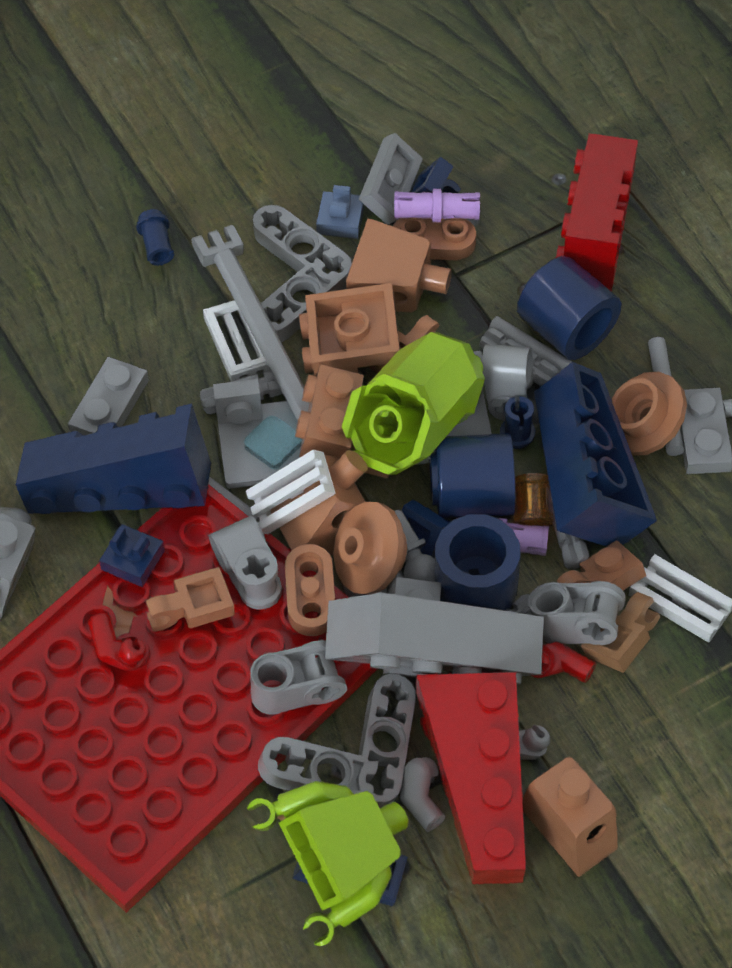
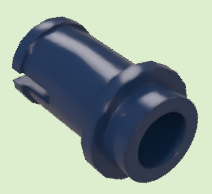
[136,209,174,265]
[500,396,535,449]

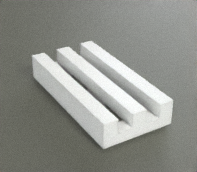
[203,300,271,381]
[246,450,336,534]
[629,554,732,643]

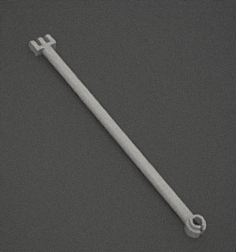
[192,225,404,594]

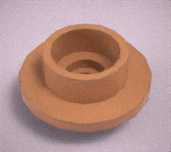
[611,372,687,456]
[333,502,407,595]

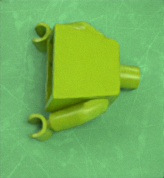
[247,781,408,946]

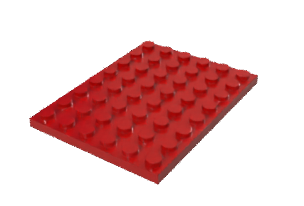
[0,484,378,913]

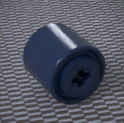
[517,256,622,360]
[429,433,515,519]
[435,514,520,611]

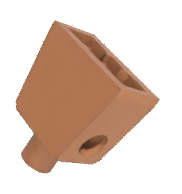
[346,219,452,312]
[270,450,368,556]
[522,757,618,877]

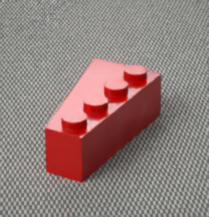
[556,133,638,292]
[416,672,526,884]

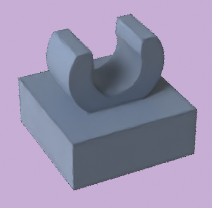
[316,185,365,239]

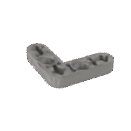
[253,205,352,342]
[258,674,416,808]

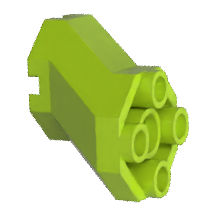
[341,332,485,475]

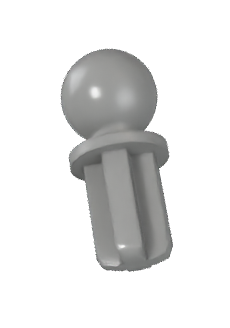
[395,510,435,582]

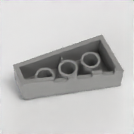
[325,593,544,685]

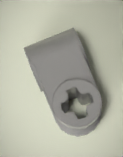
[482,344,534,421]
[208,515,282,609]
[528,581,626,645]
[250,640,347,715]

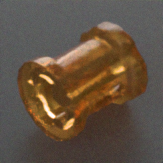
[513,473,554,527]

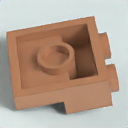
[299,283,400,376]
[295,364,389,478]

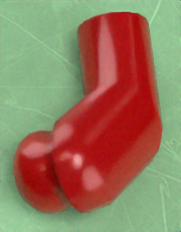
[88,614,146,671]
[532,642,597,683]

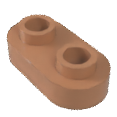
[393,218,476,260]
[285,544,335,636]

